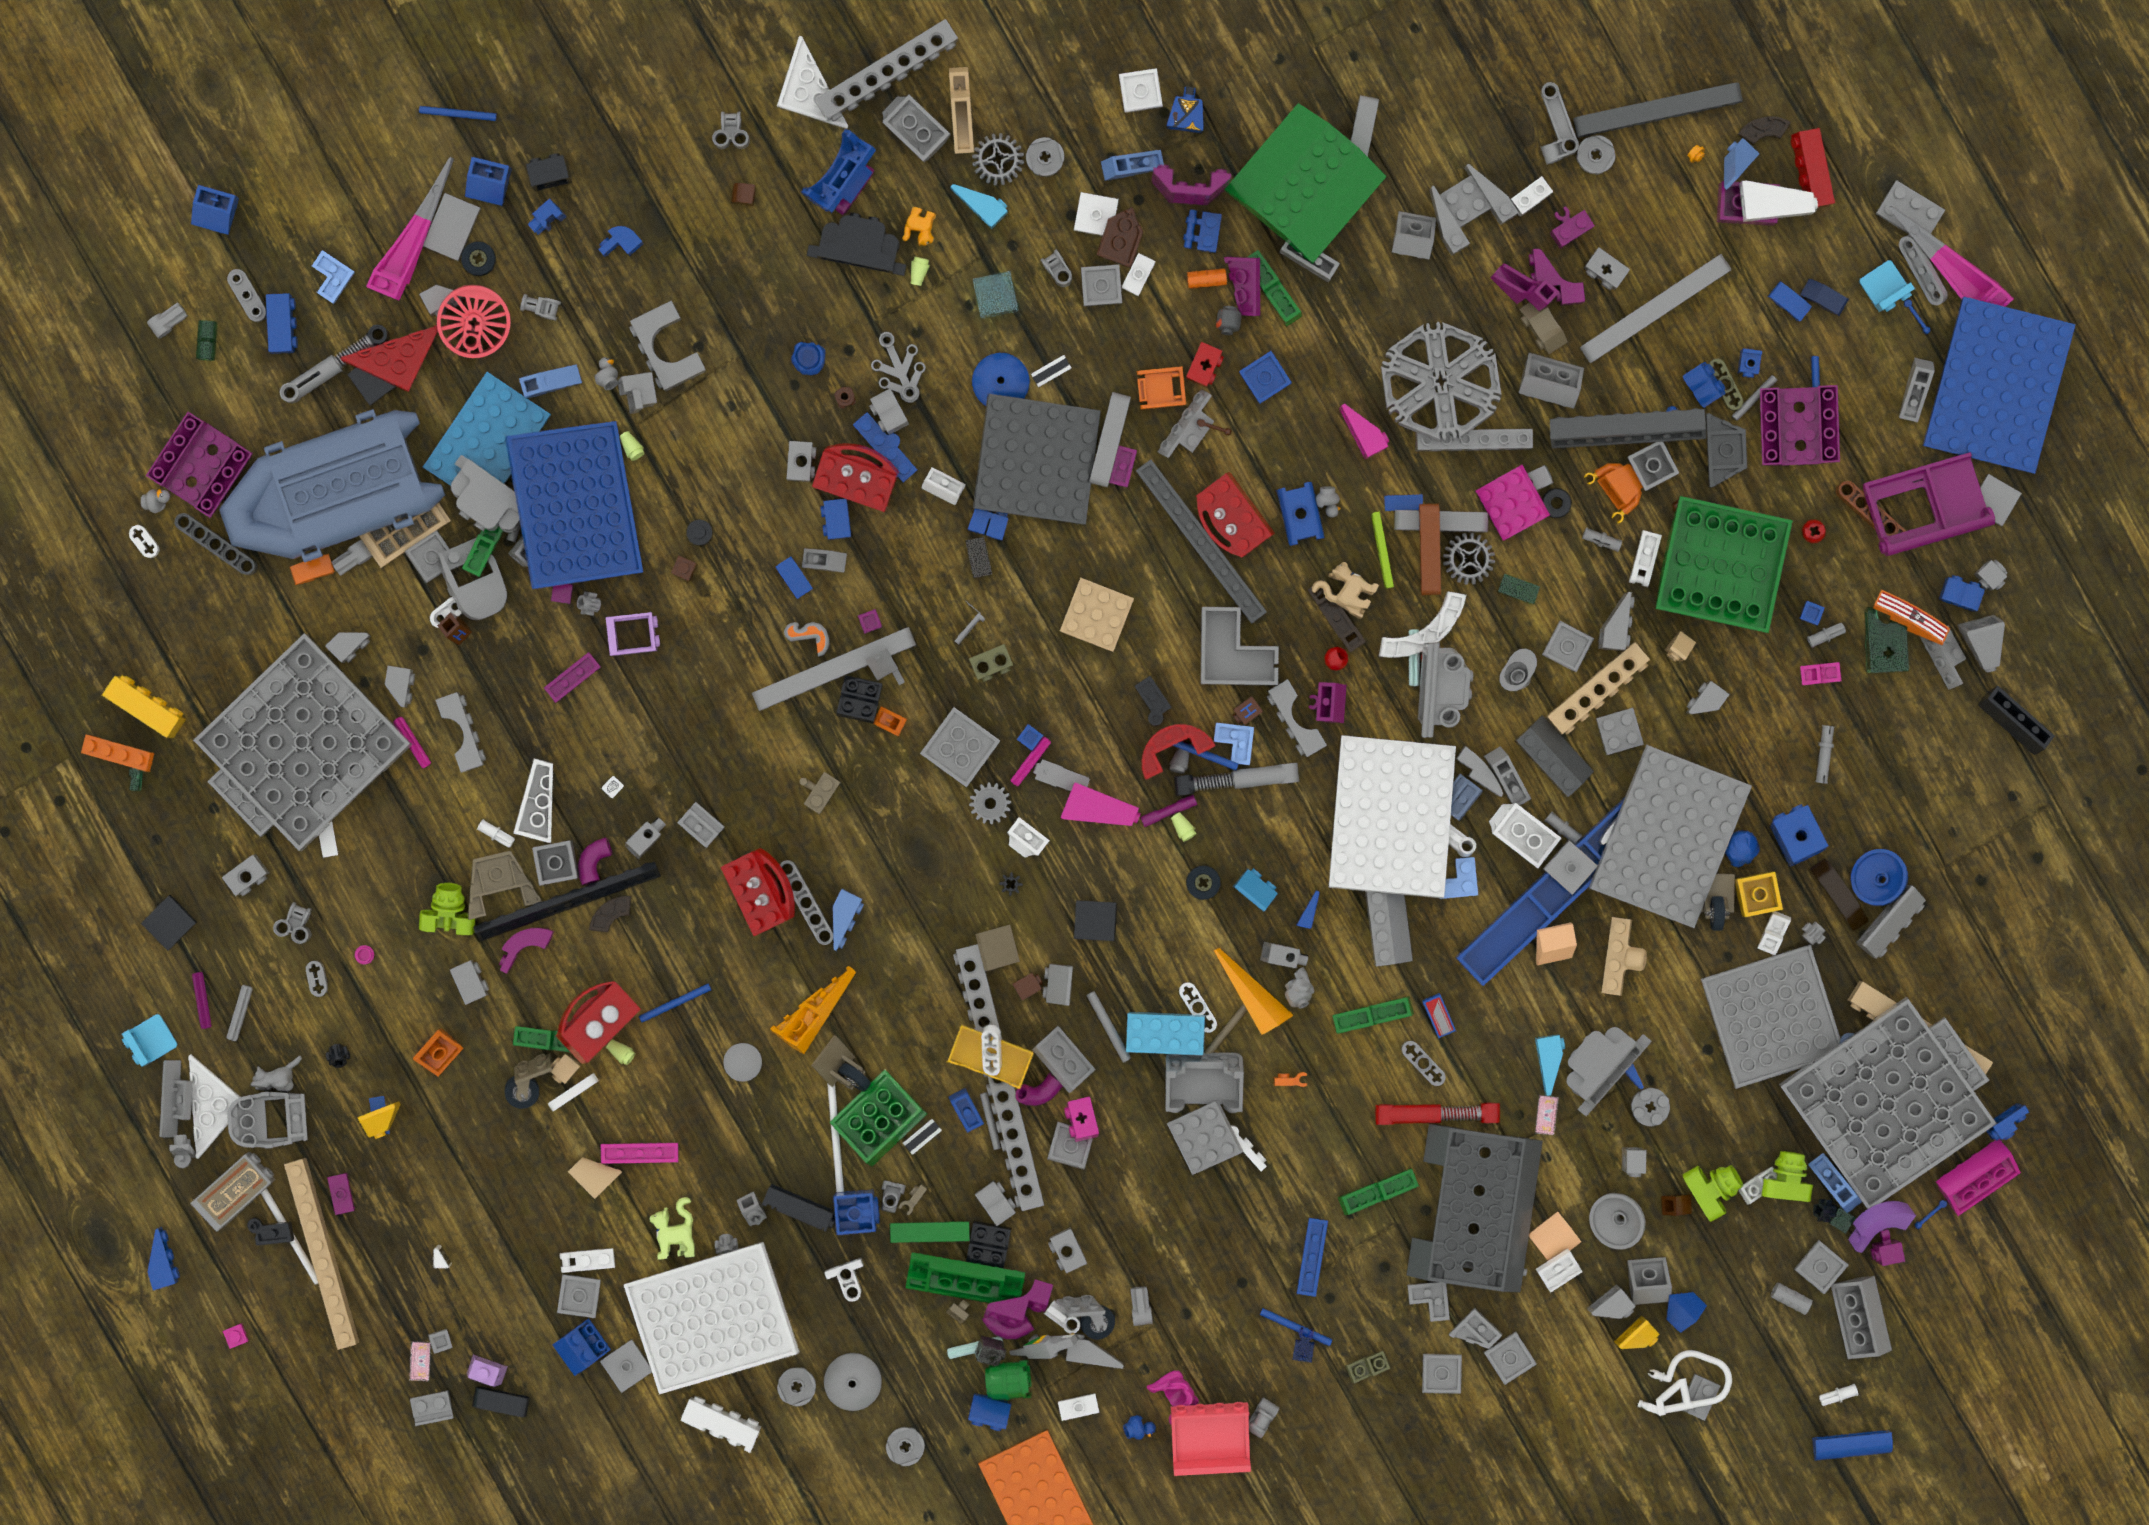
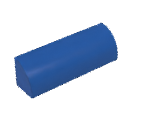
[1812,1430,1893,1461]

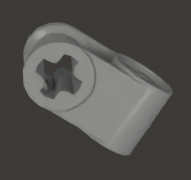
[1040,249,1072,287]

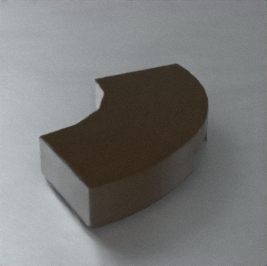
[1737,116,1791,145]
[589,896,632,932]

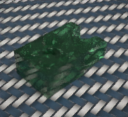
[1865,607,1909,673]

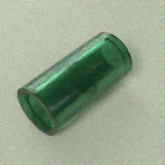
[196,320,218,361]

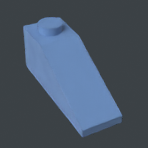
[1724,138,1760,190]
[1101,150,1164,180]
[1808,1153,1862,1213]

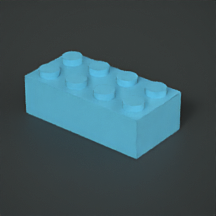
[1126,1012,1205,1055]

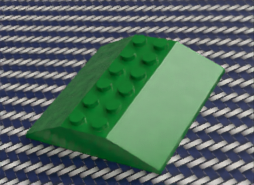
[1224,103,1387,264]
[1655,496,1793,633]

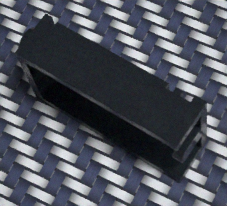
[762,1184,835,1232]

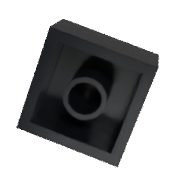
[526,153,573,192]

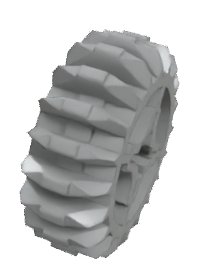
[972,133,1024,186]
[1443,533,1495,585]

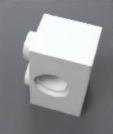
[1511,176,1553,217]

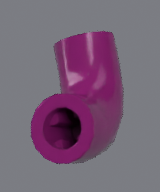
[578,837,613,886]
[1015,1072,1063,1106]
[982,1315,1035,1339]

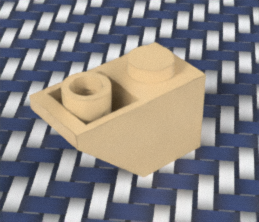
[1665,631,1696,662]

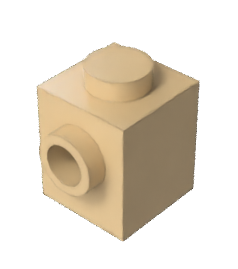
[550,1053,582,1084]

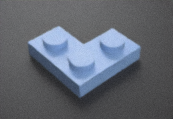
[312,250,355,304]
[1214,723,1254,765]
[1439,857,1478,899]

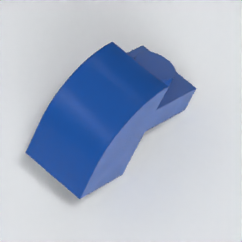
[598,226,644,257]

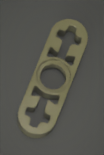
[1708,359,1743,411]

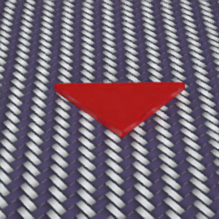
[341,325,438,392]

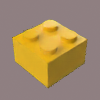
[1735,871,1783,917]

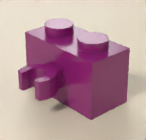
[1550,206,1595,249]
[1309,682,1346,723]
[1870,1228,1905,1266]

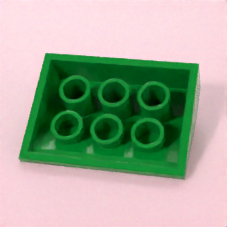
[829,1070,927,1167]

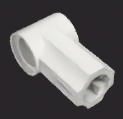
[1448,824,1476,858]
[1044,1300,1081,1334]

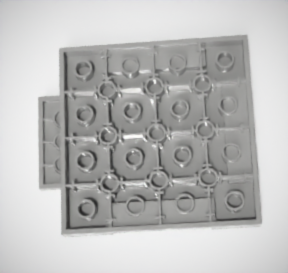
[193,633,413,851]
[1779,997,1997,1209]

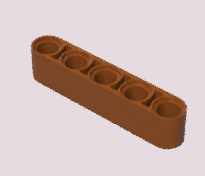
[1836,481,1906,536]
[1419,503,1441,596]

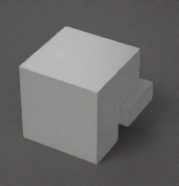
[617,372,657,414]

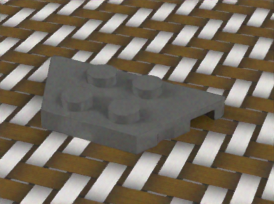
[1705,413,1747,488]

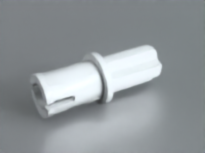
[477,819,515,848]
[1819,1384,1858,1406]

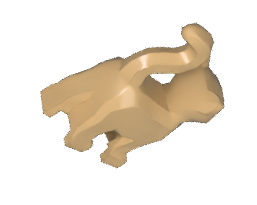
[1312,562,1379,619]

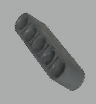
[175,513,258,575]

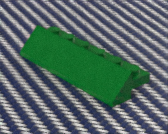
[906,1252,1025,1303]

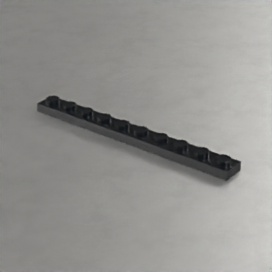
[474,862,661,942]

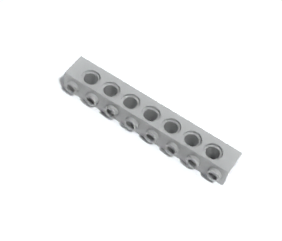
[815,19,958,122]

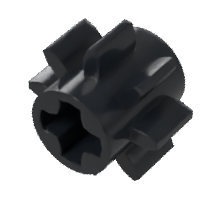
[999,872,1023,896]
[325,1044,351,1068]
[1813,1199,1837,1222]

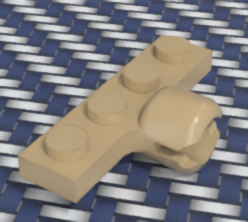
[1602,917,1647,996]

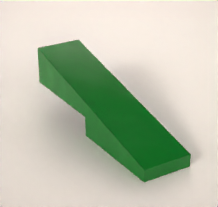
[1248,250,1302,327]
[462,526,504,577]
[1332,996,1414,1034]
[513,1026,570,1052]
[1338,1168,1419,1215]
[889,1221,970,1243]

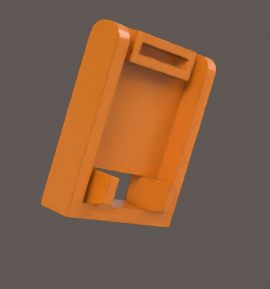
[1137,366,1186,410]

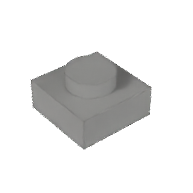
[428,1329,453,1354]

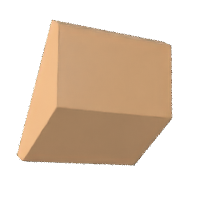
[1536,922,1577,965]
[1529,1211,1581,1261]

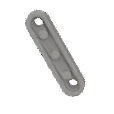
[1899,235,1947,305]

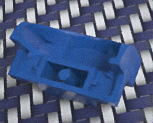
[801,129,876,213]

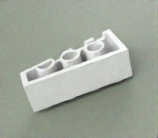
[513,758,553,843]
[680,1396,761,1453]

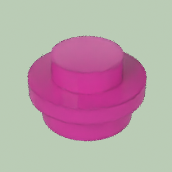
[355,945,374,964]

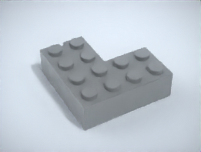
[1200,607,1279,686]

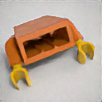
[1584,463,1643,523]

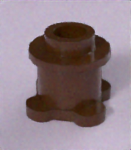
[834,387,856,409]

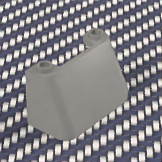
[1165,1053,1244,1113]

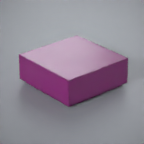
[551,584,573,604]
[858,609,882,634]

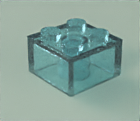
[973,271,1018,319]

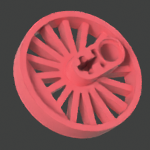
[437,285,511,358]

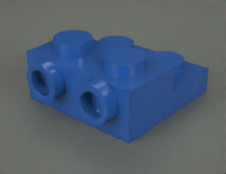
[1986,1103,2029,1141]

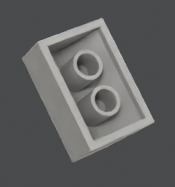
[1519,353,1584,409]

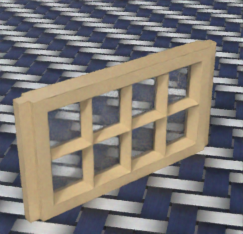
[359,502,451,568]

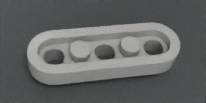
[227,269,267,322]

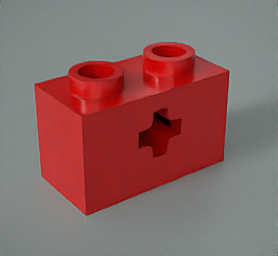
[1185,342,1224,388]

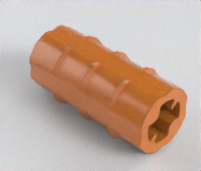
[1187,268,1227,288]

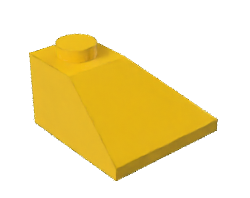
[358,1101,401,1139]
[1614,1316,1660,1349]

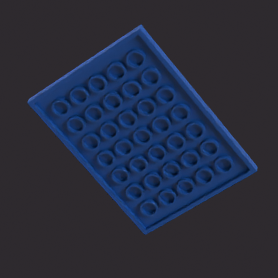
[1923,297,2076,474]
[505,421,643,589]

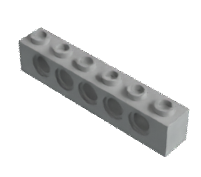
[1415,429,1533,451]

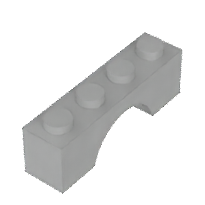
[1266,679,1327,757]
[436,692,486,773]

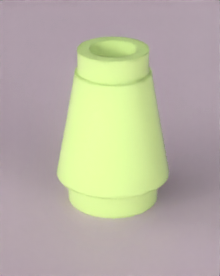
[910,257,930,286]
[619,431,644,461]
[1171,812,1196,842]
[606,1039,636,1065]

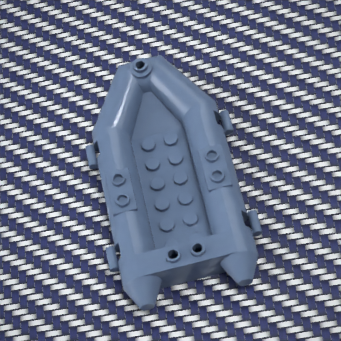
[219,409,445,563]

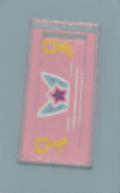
[1534,1095,1559,1135]
[409,1341,431,1381]

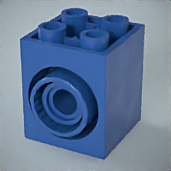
[1770,804,1828,867]
[834,1189,880,1235]

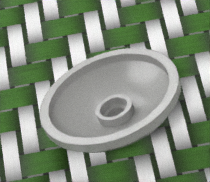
[1589,1193,1645,1249]
[824,1353,882,1411]

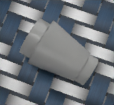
[1169,748,1190,774]

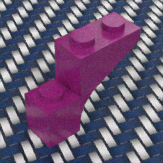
[1529,249,1585,306]
[1490,264,1559,311]
[984,1279,1053,1328]

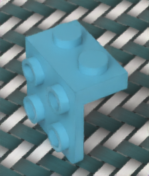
[1859,260,1915,312]
[122,1014,178,1067]

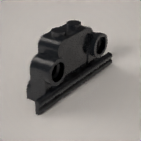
[807,213,907,276]

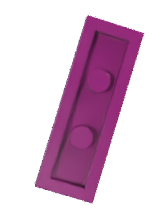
[544,652,601,703]

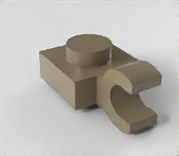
[898,1183,928,1215]

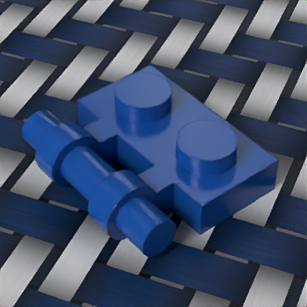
[1183,210,1222,253]

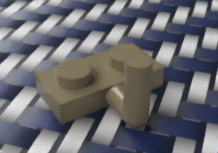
[800,772,841,814]

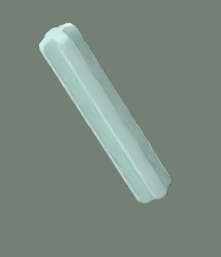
[1409,629,1420,686]
[947,1337,1004,1359]

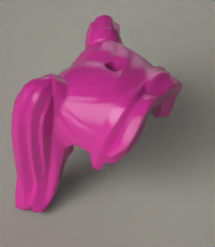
[1147,1371,1199,1425]

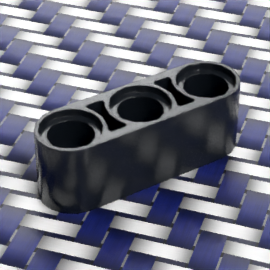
[472,1386,530,1417]

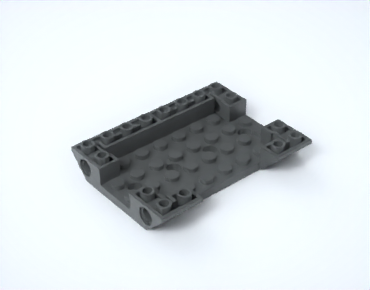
[1406,1124,1543,1292]

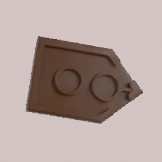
[1096,207,1143,268]

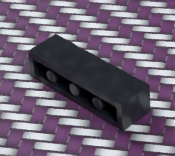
[1978,685,2055,755]

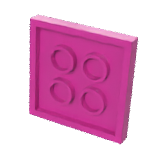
[1476,465,1550,541]

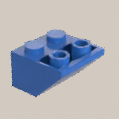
[465,157,512,206]
[191,185,239,235]
[552,1318,611,1376]
[968,1393,1011,1431]

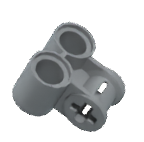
[712,112,750,149]
[273,902,312,944]
[1249,1398,1280,1438]

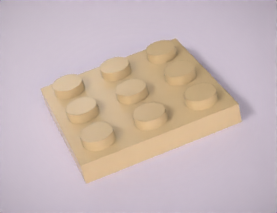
[1060,578,1134,652]

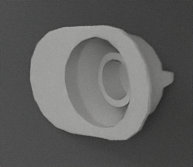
[1499,649,1537,691]

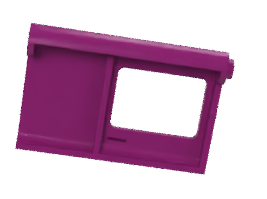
[1863,452,1995,556]

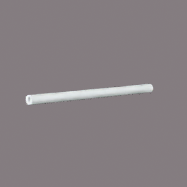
[827,1083,844,1192]
[261,1188,318,1284]

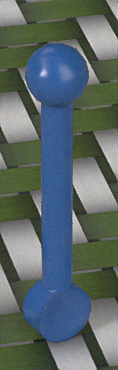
[1904,300,1930,334]
[1915,1200,1947,1229]

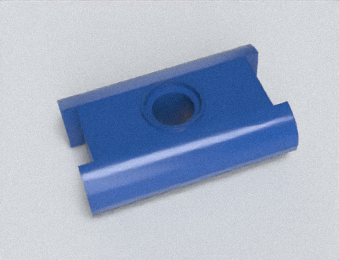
[1277,482,1325,546]

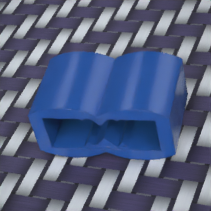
[1683,362,1726,408]
[1939,575,1985,612]

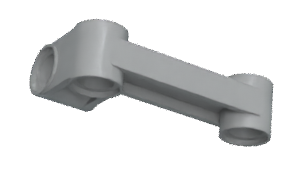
[1540,82,1579,165]

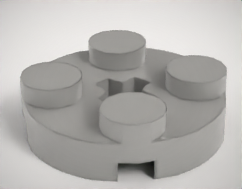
[1576,135,1615,175]
[1026,137,1064,177]
[1631,1087,1670,1126]
[777,1367,816,1406]
[886,1427,925,1466]

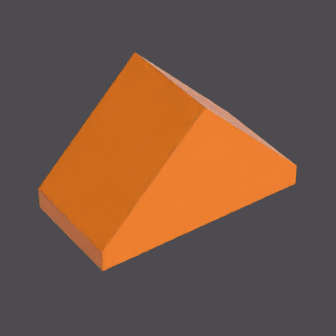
[874,707,908,736]

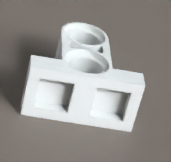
[824,1258,864,1302]

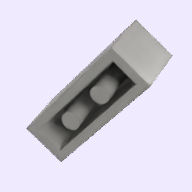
[1280,242,1340,283]

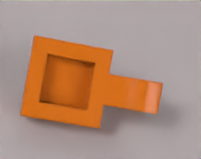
[1274,1072,1307,1087]

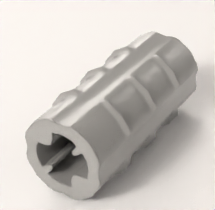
[1770,1282,1813,1315]

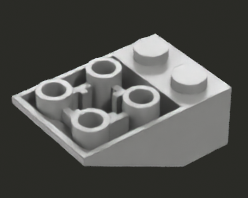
[1598,592,1634,651]

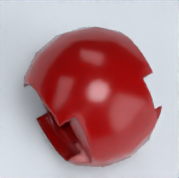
[1802,519,1826,544]
[1324,647,1349,671]

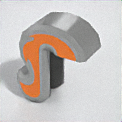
[784,622,830,657]

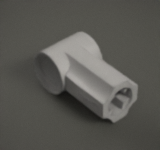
[147,302,188,339]
[331,540,372,576]
[1130,1286,1153,1326]

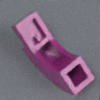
[499,928,555,974]

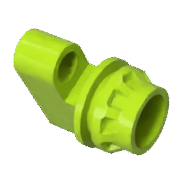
[419,883,475,935]
[1761,1151,1813,1202]
[1683,1165,1743,1222]

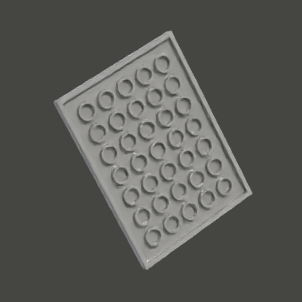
[1589,745,1752,928]

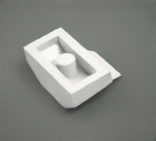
[1008,817,1050,858]

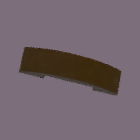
[1307,579,1366,653]
[1810,858,1869,932]

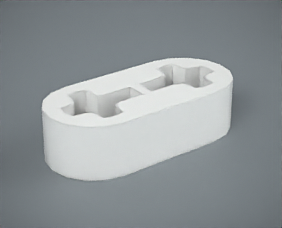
[129,525,160,558]

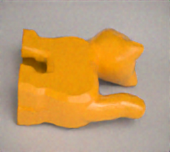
[902,207,936,246]

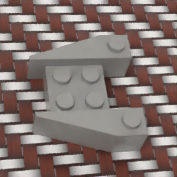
[1429,164,1519,256]

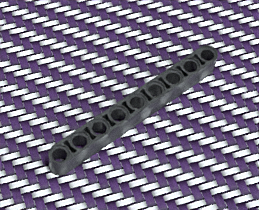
[1573,82,1743,138]

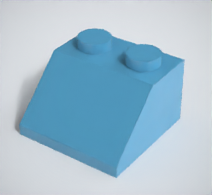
[1233,868,1278,911]

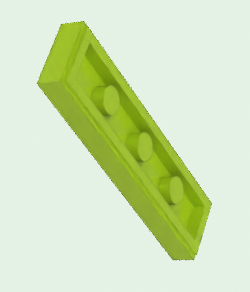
[1371,511,1394,589]

